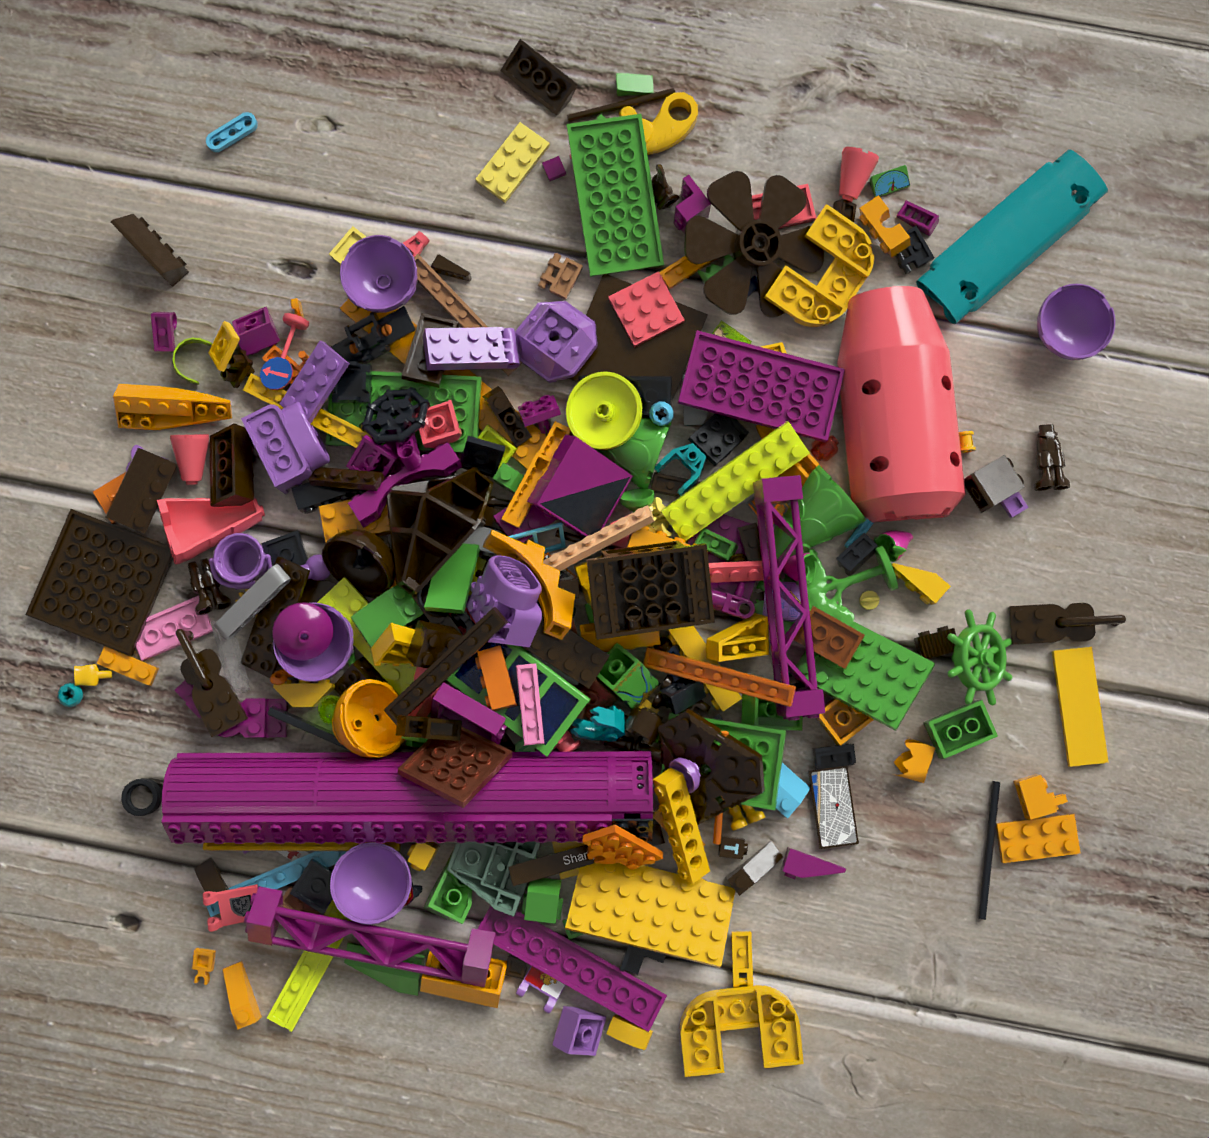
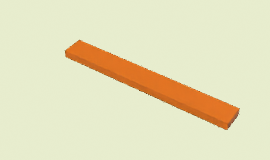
[643,647,796,707]

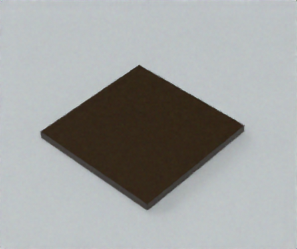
[567,274,708,417]
[25,509,173,656]

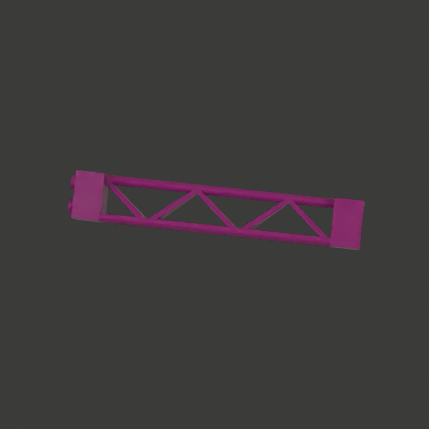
[753,475,825,721]
[244,886,495,987]

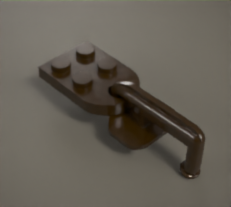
[1009,603,1126,645]
[176,629,248,738]

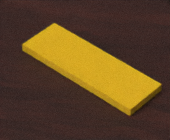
[1052,647,1109,767]

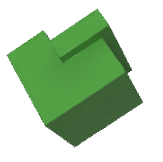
[522,878,563,924]

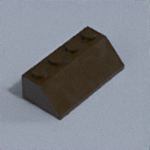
[111,214,189,287]
[210,423,254,507]
[105,448,177,534]

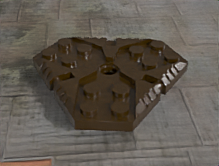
[658,709,765,825]

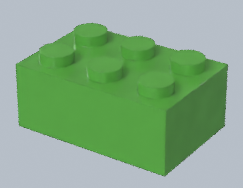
[923,700,998,759]

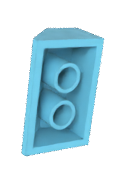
[776,763,810,818]

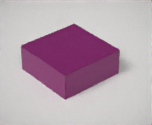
[542,156,566,182]

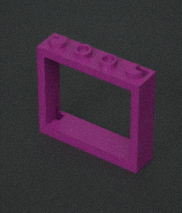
[430,682,507,745]

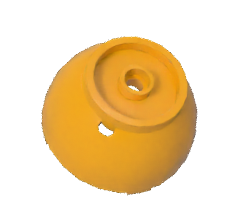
[332,679,405,758]

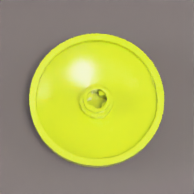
[566,372,642,450]

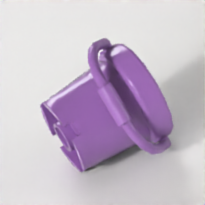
[209,533,272,590]

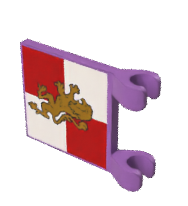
[516,966,566,1013]

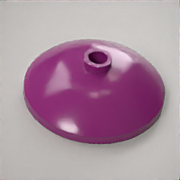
[272,603,333,660]

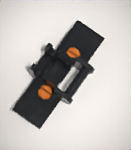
[331,306,415,363]

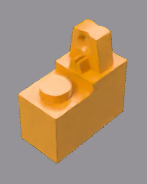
[1013,774,1068,820]

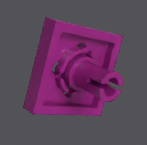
[518,395,561,434]

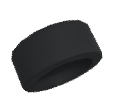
[121,778,162,816]

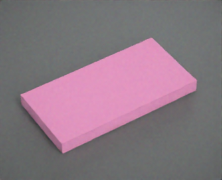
[136,596,214,661]

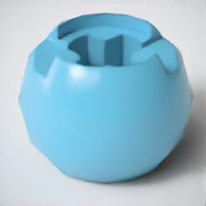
[649,402,674,426]

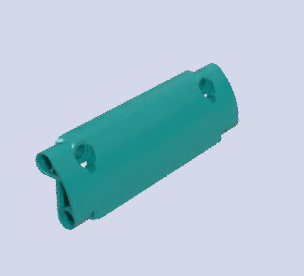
[916,149,1108,324]

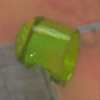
[318,695,339,725]

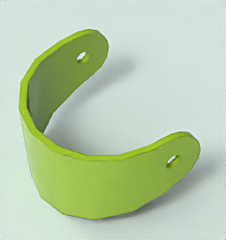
[172,337,213,385]

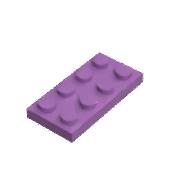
[279,341,350,424]

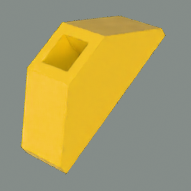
[273,680,335,707]

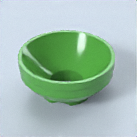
[620,488,654,512]

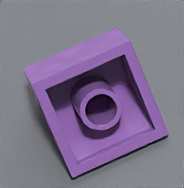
[552,1006,606,1056]

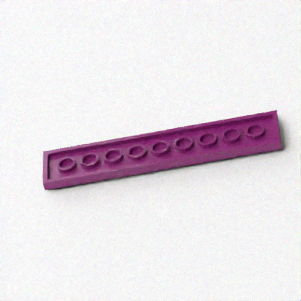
[478,906,667,1032]

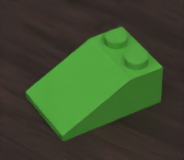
[351,585,424,648]
[741,694,803,731]

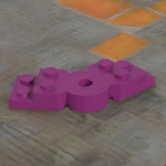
[175,680,288,738]

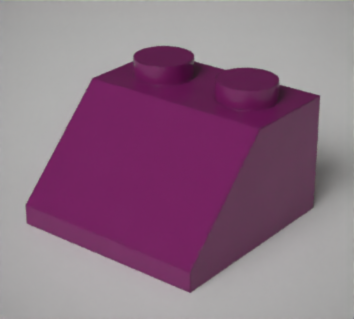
[232,306,280,355]

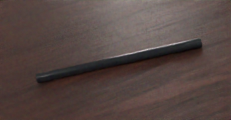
[978,781,1000,920]

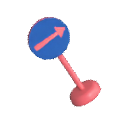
[260,313,309,390]

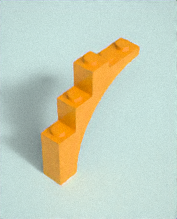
[483,530,575,640]

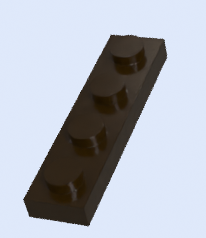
[308,467,385,491]

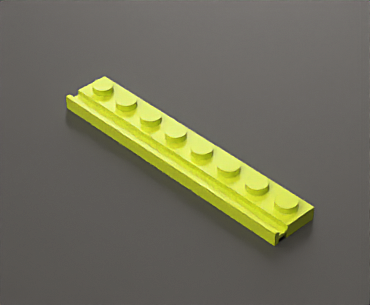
[267,900,351,1032]

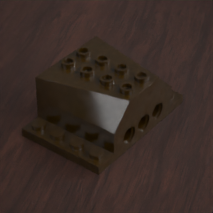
[586,541,715,640]

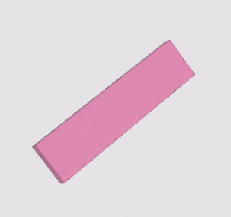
[516,663,544,746]

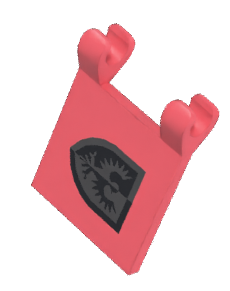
[203,884,258,932]

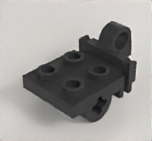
[688,414,749,466]

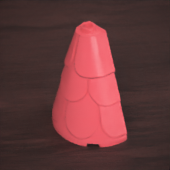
[157,498,265,565]

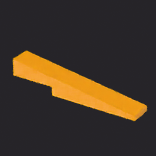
[502,421,573,528]

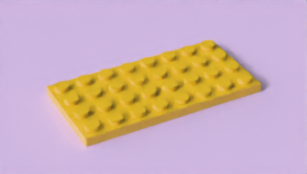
[565,863,735,968]

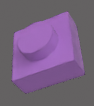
[1000,492,1029,518]

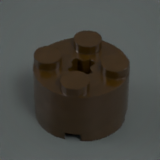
[625,702,663,745]

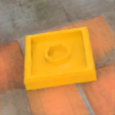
[208,321,240,372]

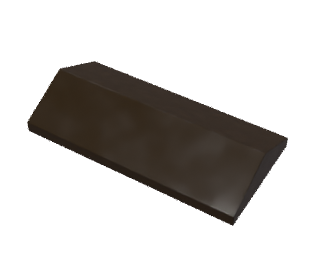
[500,39,578,116]

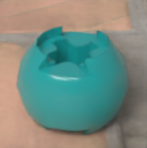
[57,683,83,707]

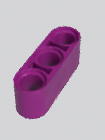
[395,425,421,470]

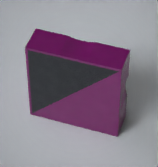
[527,434,633,538]

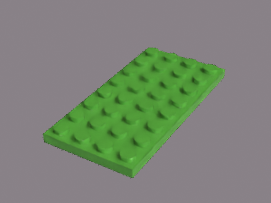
[566,114,664,277]
[326,371,482,453]

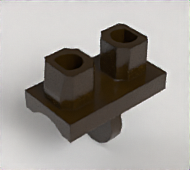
[220,350,255,388]

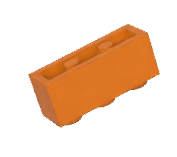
[475,646,517,712]

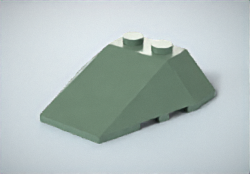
[447,842,541,916]

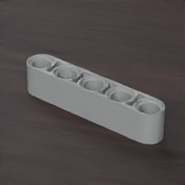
[214,564,291,641]

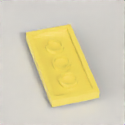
[475,122,550,203]

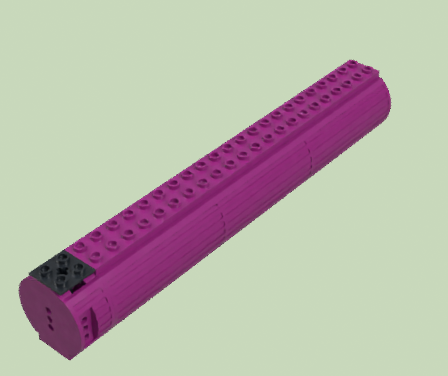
[161,751,653,844]

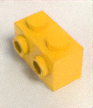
[407,842,441,871]

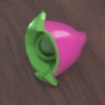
[874,530,913,562]
[782,549,817,585]

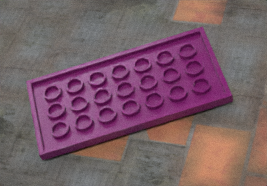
[678,330,845,442]

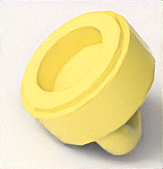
[859,591,880,610]

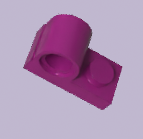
[151,312,177,351]

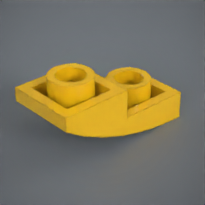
[606,1014,653,1050]

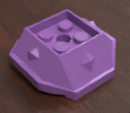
[515,301,597,383]

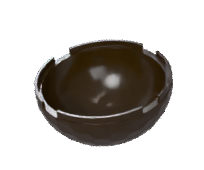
[322,529,395,597]

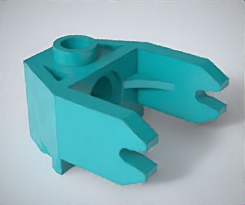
[654,443,706,496]
[571,705,625,742]

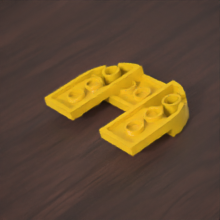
[764,204,874,327]
[680,985,804,1077]

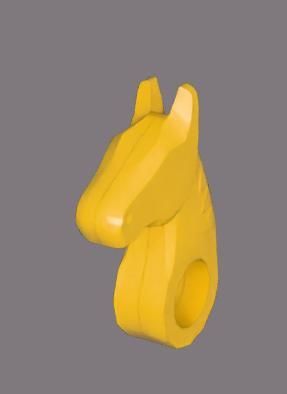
[619,92,698,155]

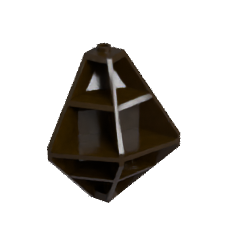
[386,467,494,596]

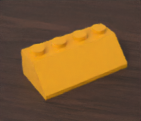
[420,951,507,1008]

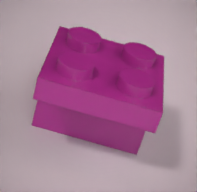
[673,174,711,237]
[346,434,404,481]

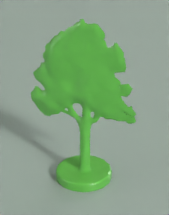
[754,546,898,635]

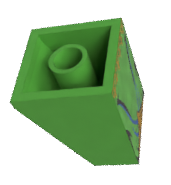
[597,643,661,709]

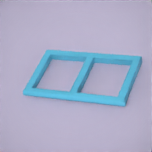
[508,522,566,553]

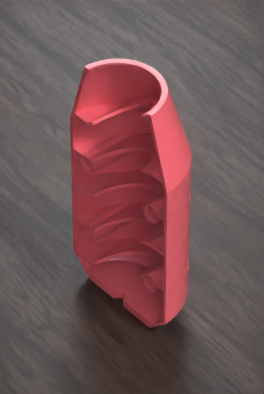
[837,286,966,523]

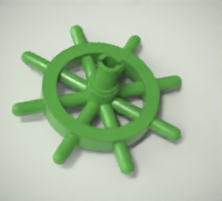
[947,609,1012,706]

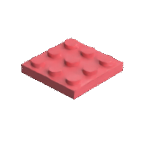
[608,271,685,348]

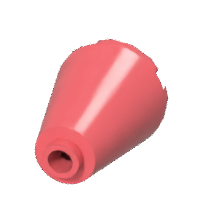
[839,147,879,202]
[170,434,210,485]

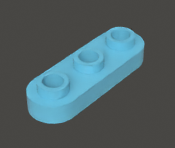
[206,112,258,152]

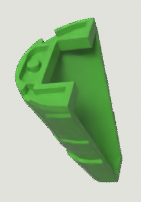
[572,417,672,489]
[767,465,866,559]

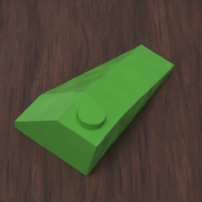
[423,850,473,924]
[344,942,425,996]

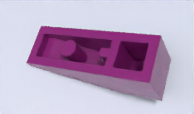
[781,847,846,879]

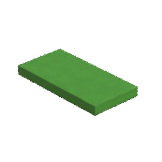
[424,543,480,614]

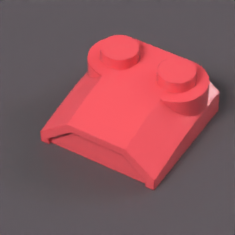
[416,400,462,448]

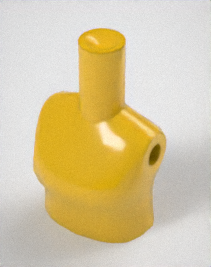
[74,664,112,686]

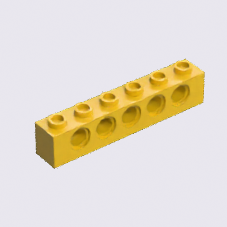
[653,767,710,884]

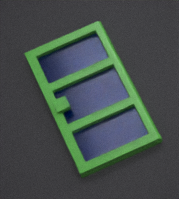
[447,642,590,757]

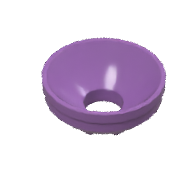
[669,758,701,793]

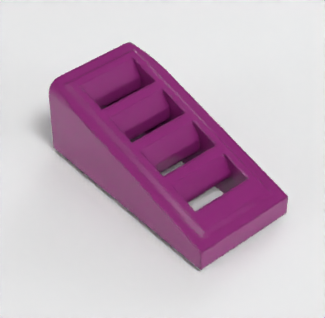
[897,200,939,236]

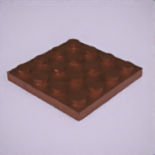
[398,727,512,808]

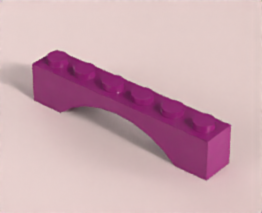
[348,442,462,528]

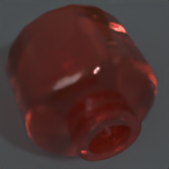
[810,435,839,462]

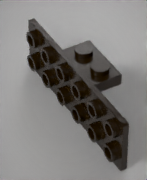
[240,557,310,678]

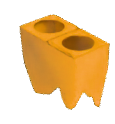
[893,736,935,783]

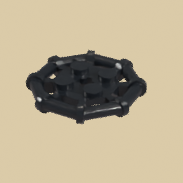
[361,387,430,445]

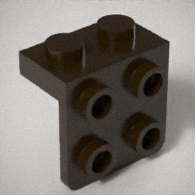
[334,656,390,696]

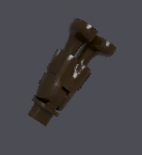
[1034,424,1070,491]

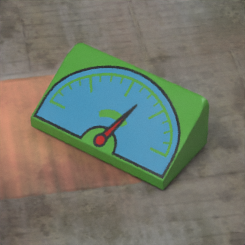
[869,165,910,197]

